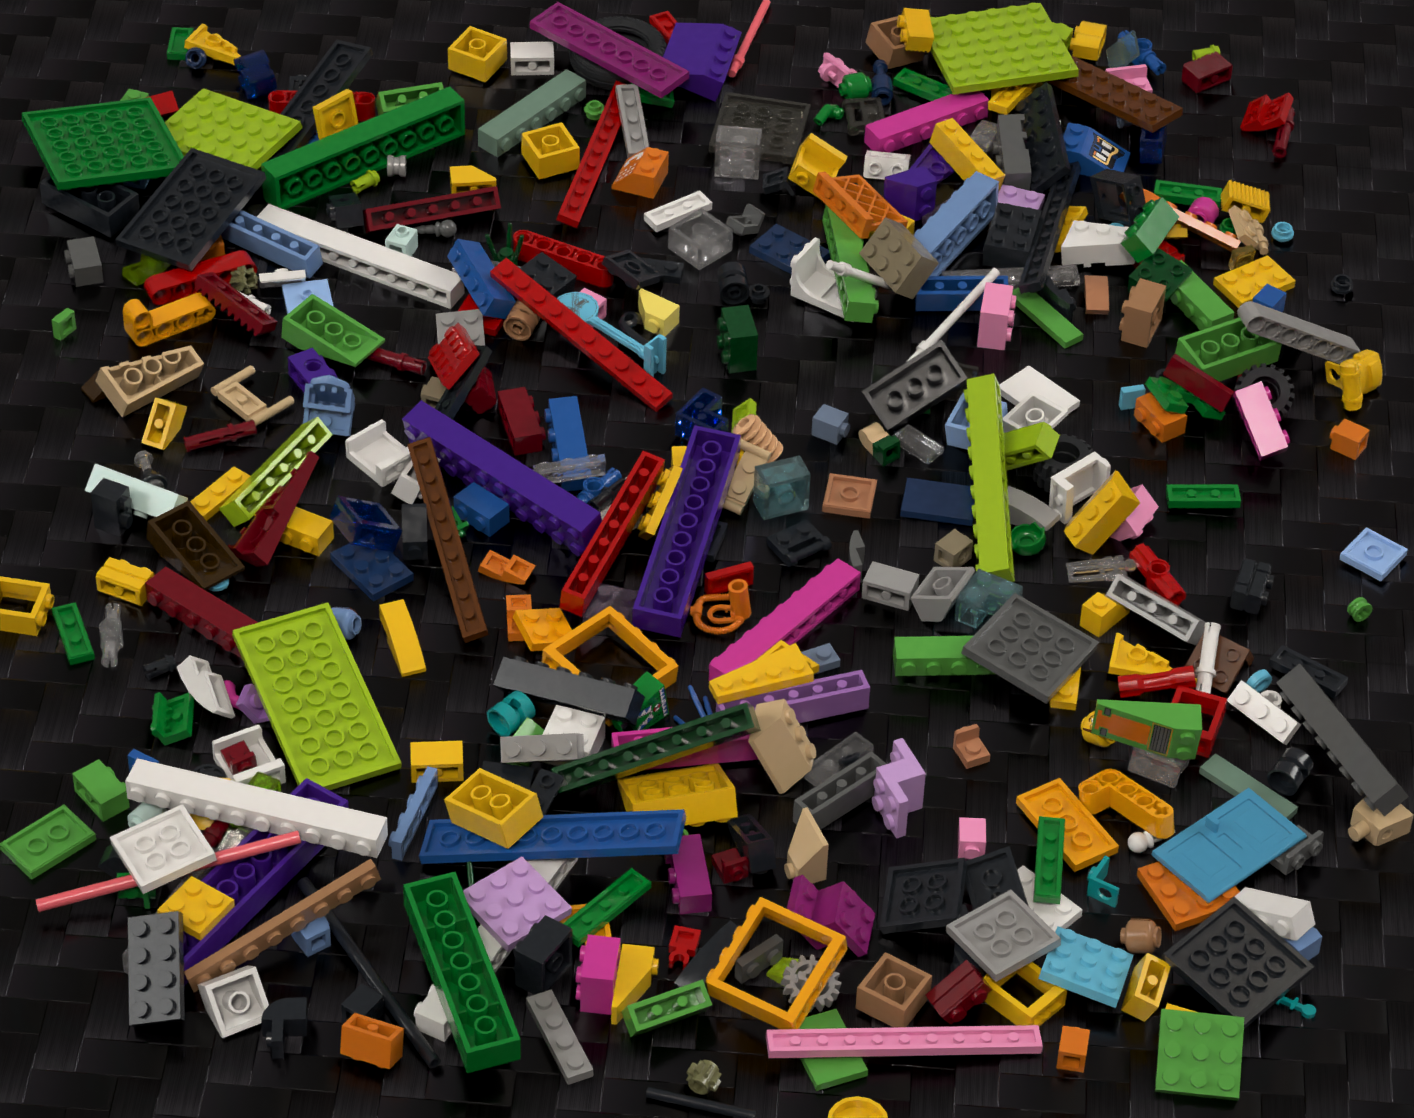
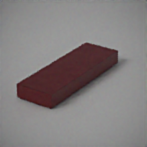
[1163,354,1234,412]

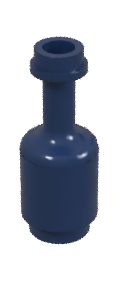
[871,60,893,106]

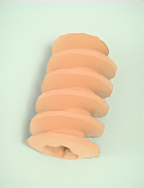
[733,414,783,464]

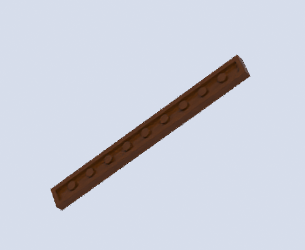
[407,437,489,643]

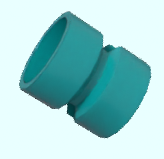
[487,690,535,737]

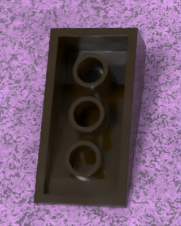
[147,500,245,590]

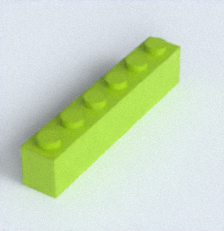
[219,416,333,527]

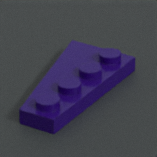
[909,144,956,184]

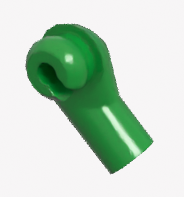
[813,104,844,126]

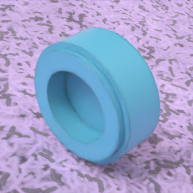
[1247,669,1272,692]

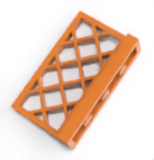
[813,172,908,239]

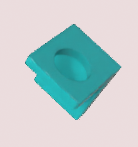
[1087,855,1119,908]

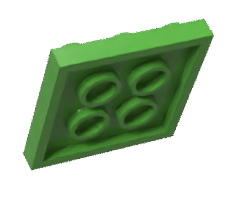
[1155,1009,1244,1101]

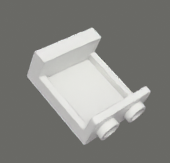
[345,419,411,487]
[1049,451,1111,524]
[212,725,286,789]

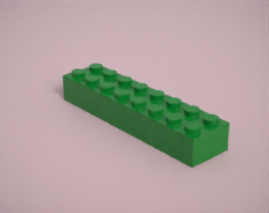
[403,872,521,1073]

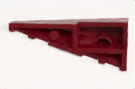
[228,451,319,567]

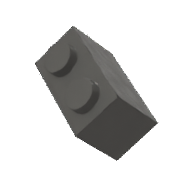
[64,236,104,287]

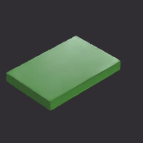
[0,804,96,880]
[799,1009,868,1091]

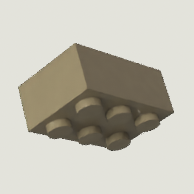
[859,217,939,299]

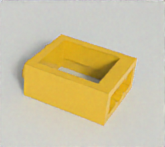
[0,576,54,636]
[984,962,1067,1026]

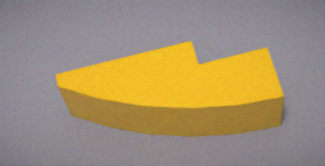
[379,599,426,677]

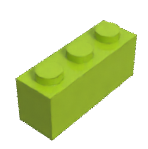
[1004,422,1060,470]

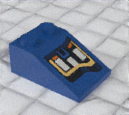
[1063,123,1130,176]

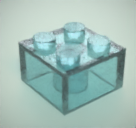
[753,456,811,520]

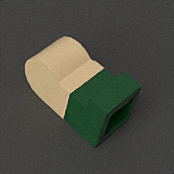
[859,422,900,466]

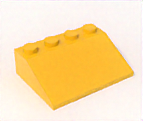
[617,763,738,827]

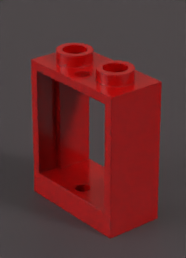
[1171,685,1227,758]

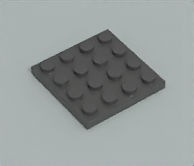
[961,593,1099,704]

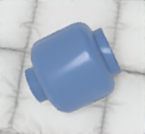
[331,607,362,640]

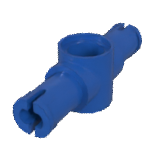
[1118,30,1166,75]
[577,468,622,504]

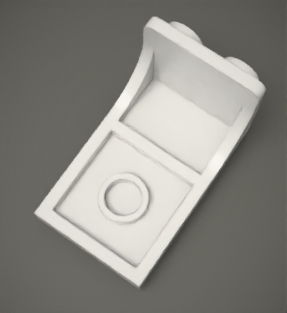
[790,237,877,322]

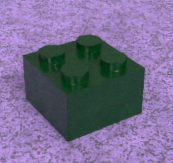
[717,305,758,373]

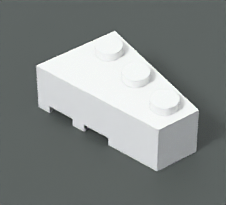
[1061,220,1135,269]

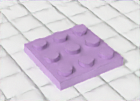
[463,857,572,952]

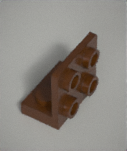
[1185,633,1254,694]

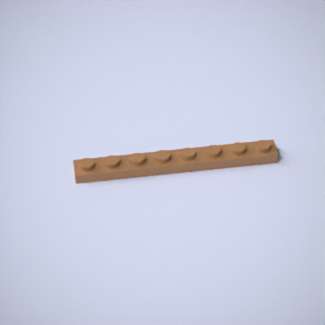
[184,859,381,992]

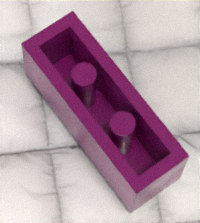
[664,834,712,914]

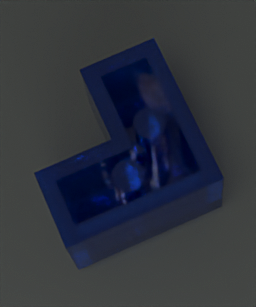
[675,388,729,441]

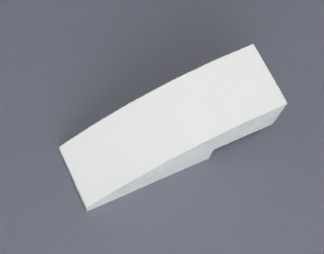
[177,655,235,719]

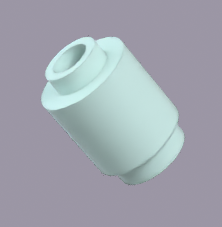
[128,802,167,828]

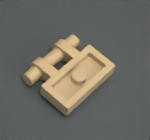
[1228,205,1269,255]

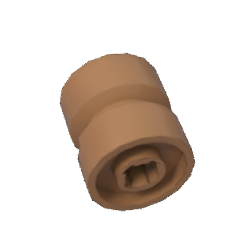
[503,300,541,340]

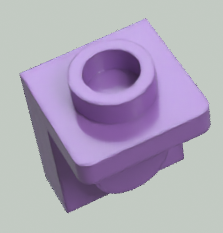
[236,684,269,724]

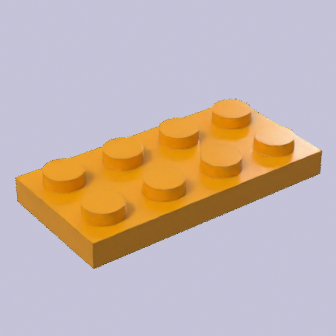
[1016,778,1119,872]

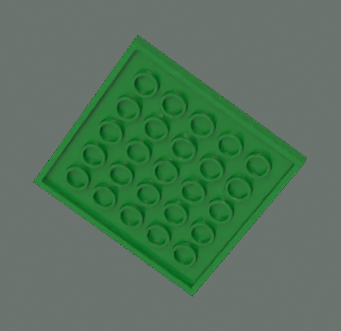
[22,97,184,190]

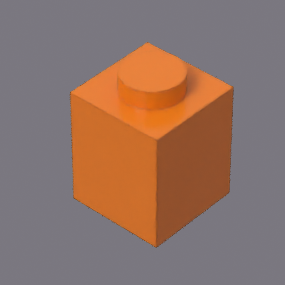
[1330,419,1370,460]
[1056,1026,1090,1073]

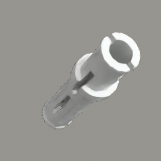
[1196,622,1221,694]

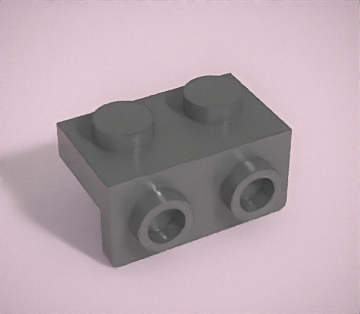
[1269,825,1324,875]

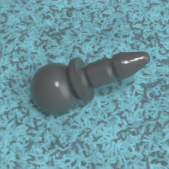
[413,220,457,238]

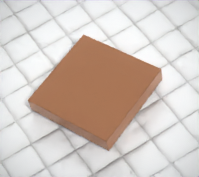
[822,473,877,519]

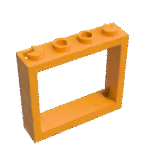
[542,606,678,726]
[706,897,847,1029]

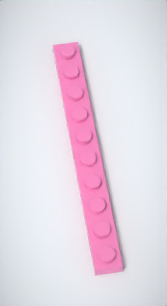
[766,1025,1043,1058]

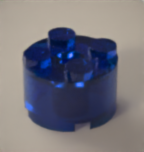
[233,49,277,100]

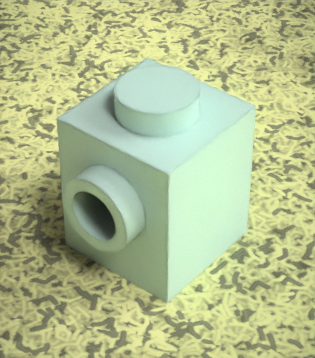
[385,224,418,256]

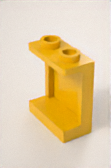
[788,133,848,199]

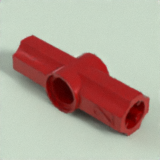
[1129,543,1186,606]

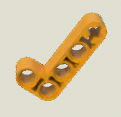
[123,293,216,347]
[1078,769,1175,839]

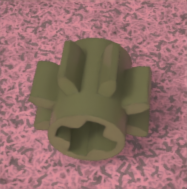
[229,265,259,295]
[686,1060,722,1094]

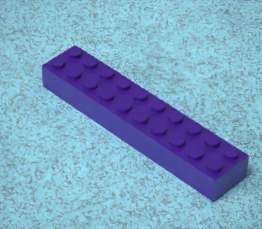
[402,400,602,556]
[632,425,741,638]
[183,778,349,986]

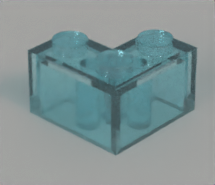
[954,569,1023,629]

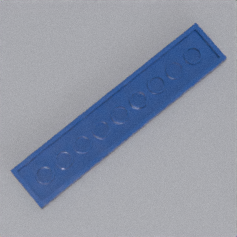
[419,809,686,864]

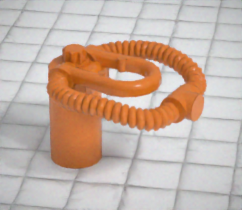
[690,579,751,635]

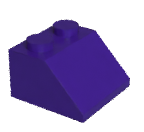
[883,166,937,221]

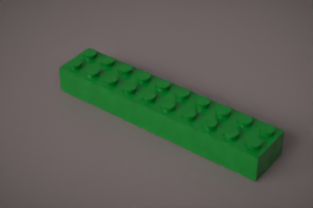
[261,86,465,210]

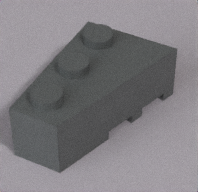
[992,114,1032,190]

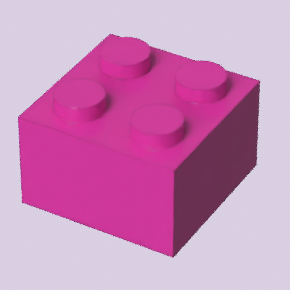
[576,935,621,1015]

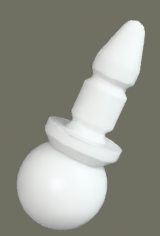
[1128,831,1175,853]

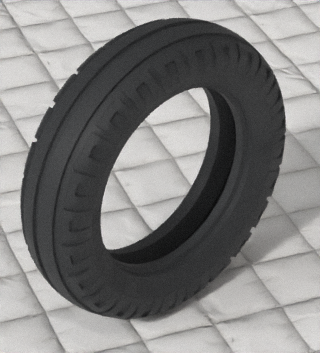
[569,16,667,90]

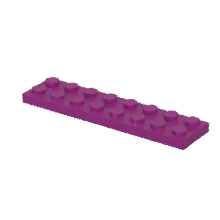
[530,2,689,98]

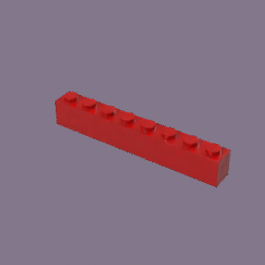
[559,451,665,617]

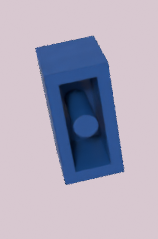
[454,482,510,537]

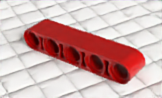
[268,90,376,121]
[513,230,614,288]
[144,250,257,305]

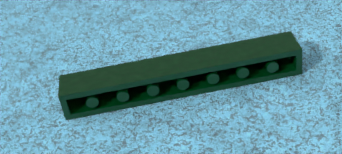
[551,702,761,796]

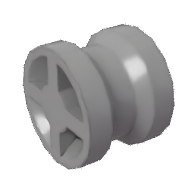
[387,155,406,177]

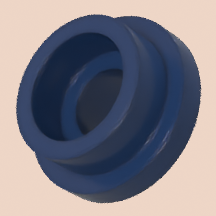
[185,47,207,69]

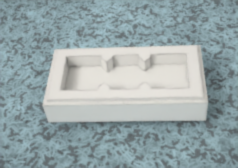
[259,268,306,288]

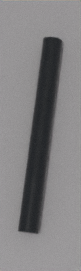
[646,1087,757,1118]

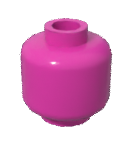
[1188,197,1219,223]

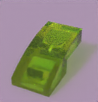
[122,254,171,286]

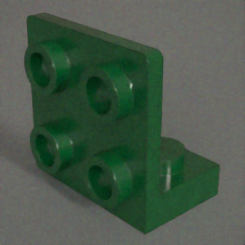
[1128,248,1192,302]

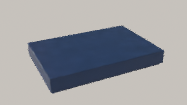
[900,478,975,526]

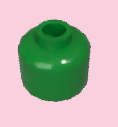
[838,72,872,102]

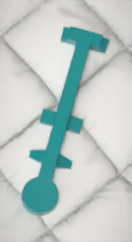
[1275,996,1316,1018]

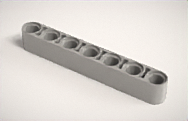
[1237,301,1361,364]

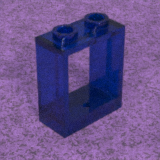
[330,496,402,552]

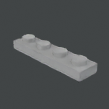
[615,84,649,158]
[526,989,593,1085]

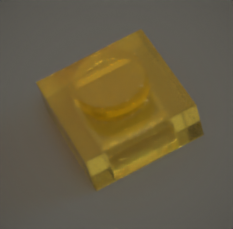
[1228,244,1256,270]

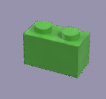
[72,759,130,822]

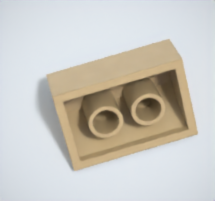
[748,699,816,794]

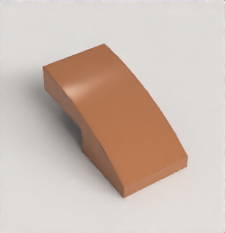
[1084,275,1109,315]

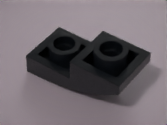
[1039,276,1076,321]

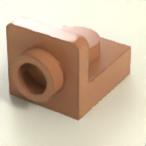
[953,724,990,769]

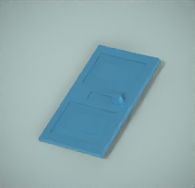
[1152,788,1307,903]

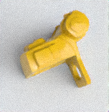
[1325,349,1382,411]

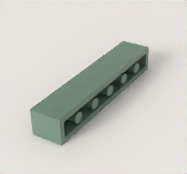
[478,69,586,157]

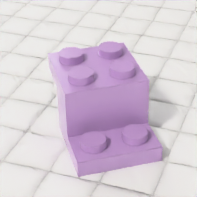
[872,738,926,838]

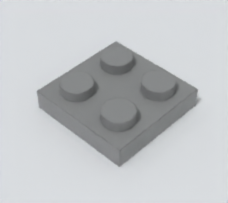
[436,309,485,346]

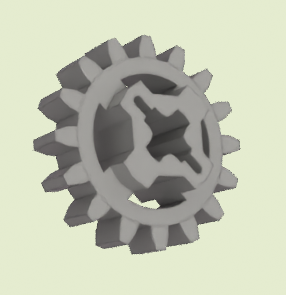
[781,954,841,1012]

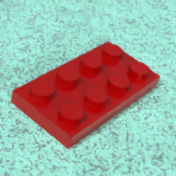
[428,323,480,390]

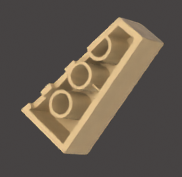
[95,345,204,418]

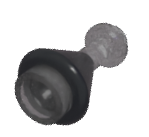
[134,451,168,489]

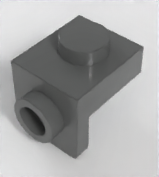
[726,204,765,236]

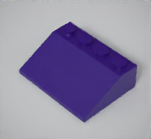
[663,23,742,101]

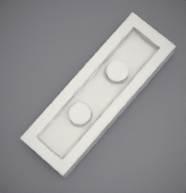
[644,191,712,232]
[1227,680,1301,745]

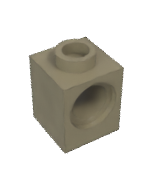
[934,529,973,567]

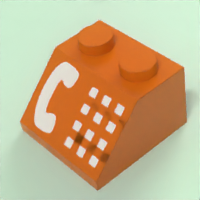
[612,147,669,199]

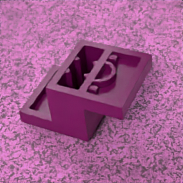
[787,874,875,957]

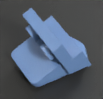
[303,375,355,436]

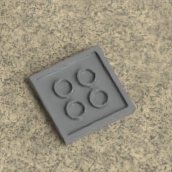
[946,890,1061,982]

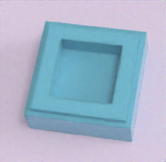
[1119,384,1146,410]

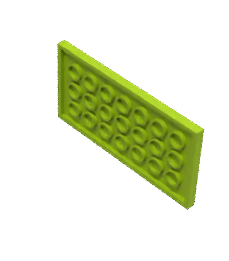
[232,602,402,790]

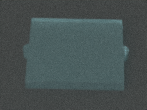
[1106,30,1140,68]

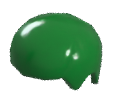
[1011,522,1046,557]

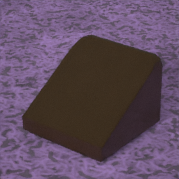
[81,370,107,403]

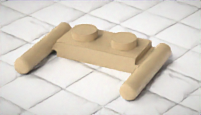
[211,366,295,426]
[723,439,772,515]

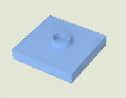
[282,279,334,314]
[1339,527,1408,581]

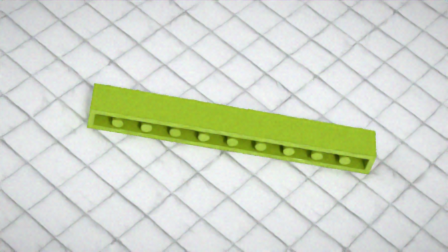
[964,374,1015,587]

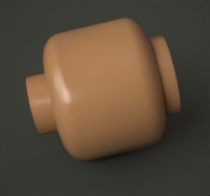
[1120,919,1162,954]

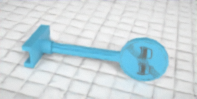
[557,292,667,377]

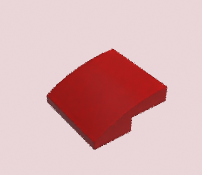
[1240,92,1294,131]

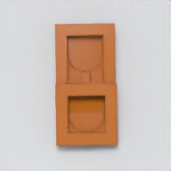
[478,550,536,584]
[506,594,532,641]

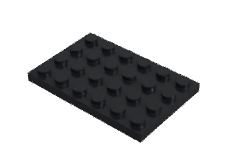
[115,148,267,271]

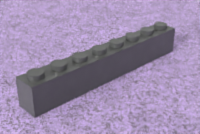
[1276,663,1409,816]

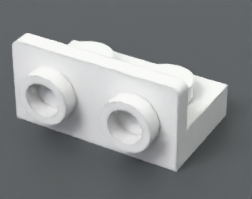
[863,150,911,180]

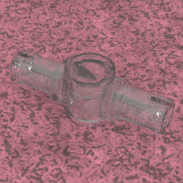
[99,603,124,667]

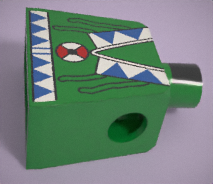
[612,671,669,732]

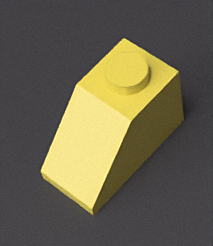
[638,288,680,337]

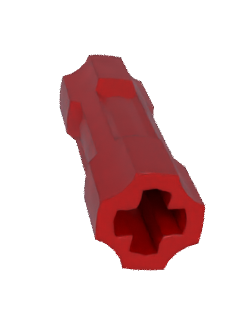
[1117,665,1196,698]

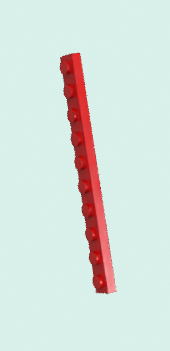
[556,80,627,228]
[490,258,673,412]

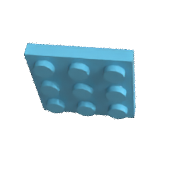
[1038,926,1134,1008]

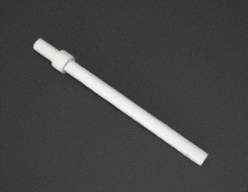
[826,260,893,291]
[906,268,1000,362]

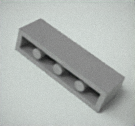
[1106,574,1207,645]

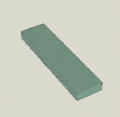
[1199,754,1298,820]

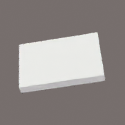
[999,366,1080,413]

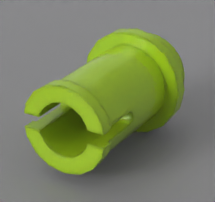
[1192,45,1221,61]
[350,170,380,194]

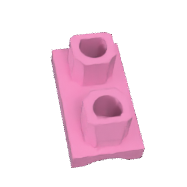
[818,53,857,88]

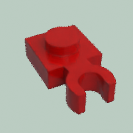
[669,925,701,970]

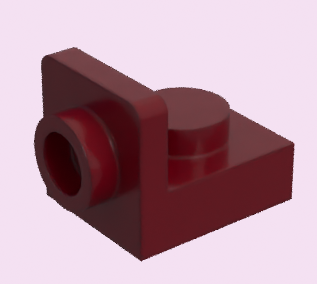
[220,740,257,775]
[711,848,749,884]

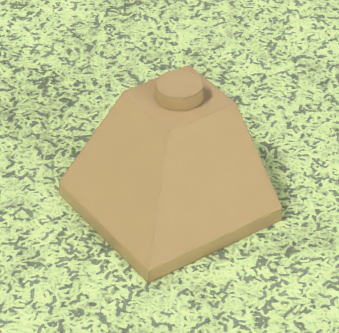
[784,807,829,884]

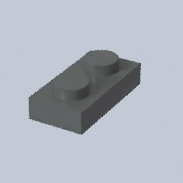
[735,934,783,984]

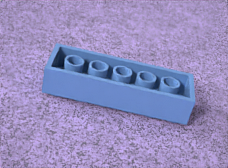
[914,171,999,276]

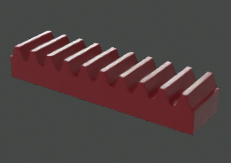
[195,272,278,337]

